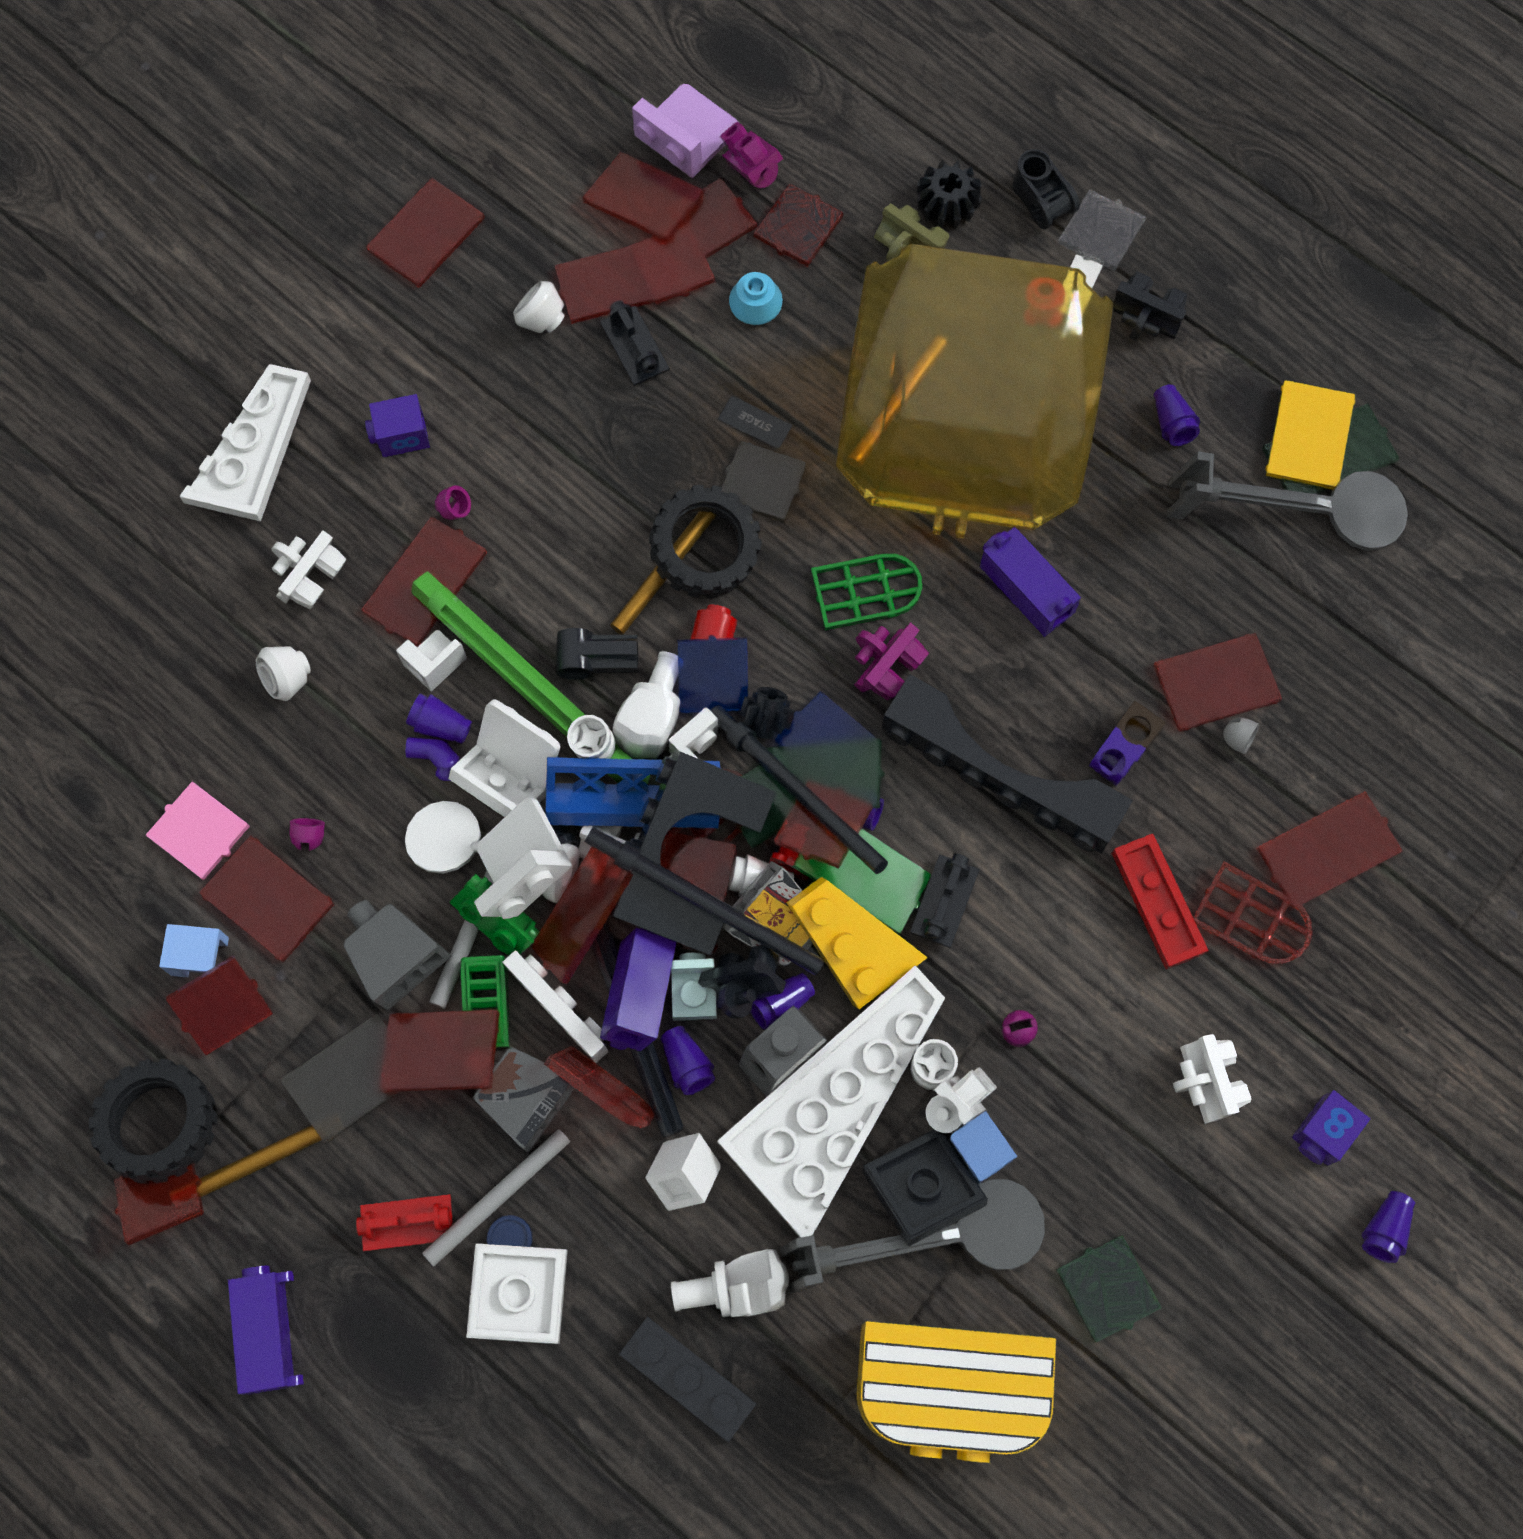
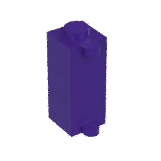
[980,527,1081,637]
[600,928,676,1051]
[228,1266,304,1395]

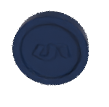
[487,1215,533,1247]

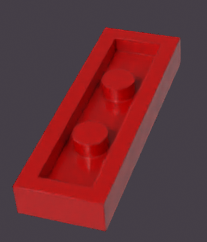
[1111,834,1209,970]

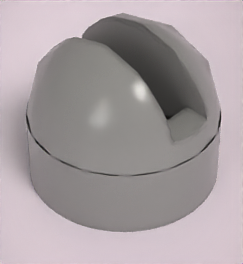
[1223,717,1259,754]

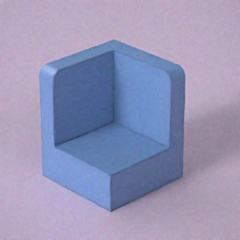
[950,1111,1017,1184]

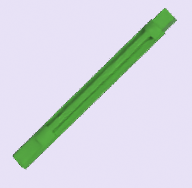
[411,571,650,784]

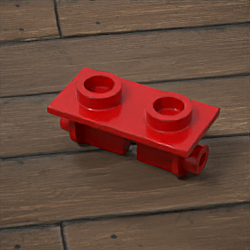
[356,1194,453,1251]

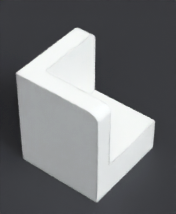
[396,630,467,692]
[646,1133,721,1211]

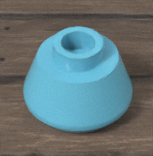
[729,272,782,325]

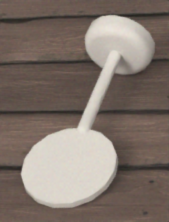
[405,801,579,904]

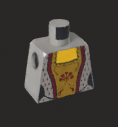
[722,861,822,966]

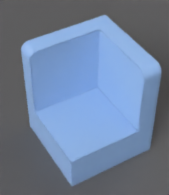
[159,924,229,977]

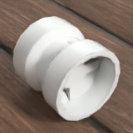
[567,715,616,759]
[910,1039,958,1090]

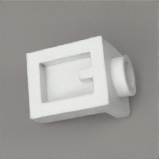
[668,707,718,758]

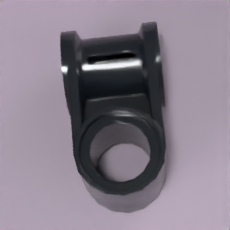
[1013,149,1080,229]

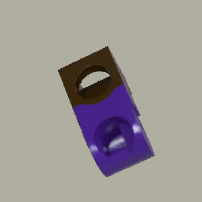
[1089,700,1166,787]

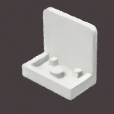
[449,699,560,817]
[474,798,573,919]

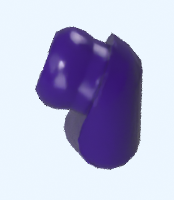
[405,737,460,781]

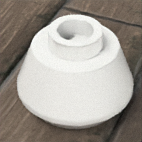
[513,281,565,333]
[256,646,310,701]

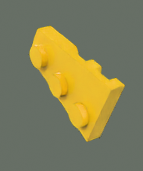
[786,877,928,1010]

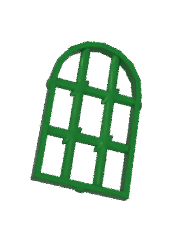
[811,554,922,631]

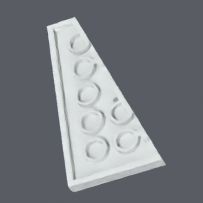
[717,966,945,1238]

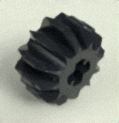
[916,160,982,229]

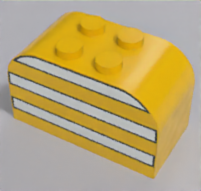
[857,1321,1056,1463]

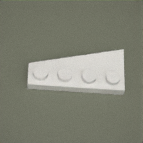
[179,364,311,521]

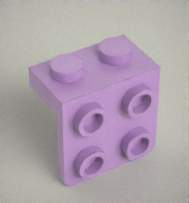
[632,84,738,178]

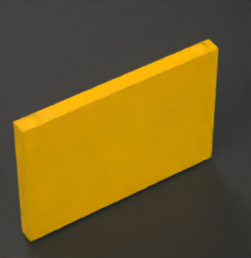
[1265,380,1355,490]

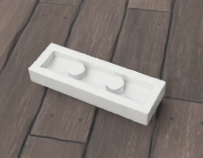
[503,950,609,1063]

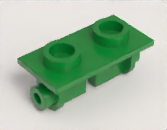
[449,874,540,956]

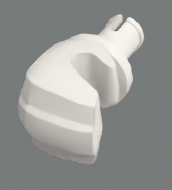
[612,651,684,759]
[671,1249,789,1317]

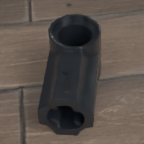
[556,628,638,680]

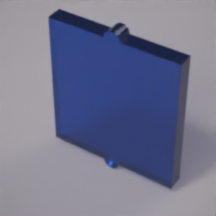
[677,635,748,713]
[775,691,875,785]

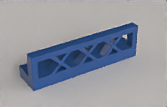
[546,757,720,828]

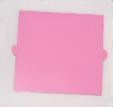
[146,782,250,880]

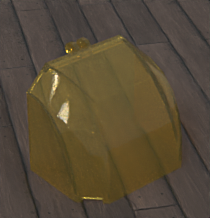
[836,244,1113,539]

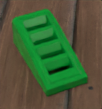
[461,955,509,1050]

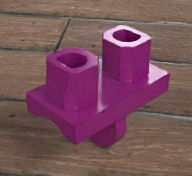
[720,122,784,188]
[854,622,929,701]

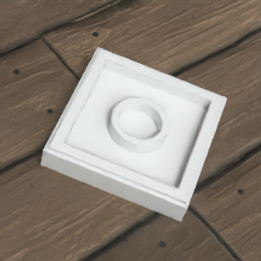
[466,1244,567,1344]

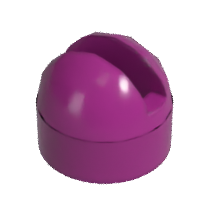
[435,485,471,520]
[289,818,325,851]
[1001,1010,1038,1047]

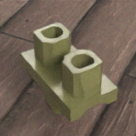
[874,203,949,276]

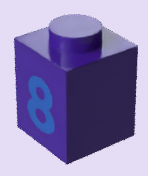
[365,394,430,458]
[1292,1090,1370,1166]

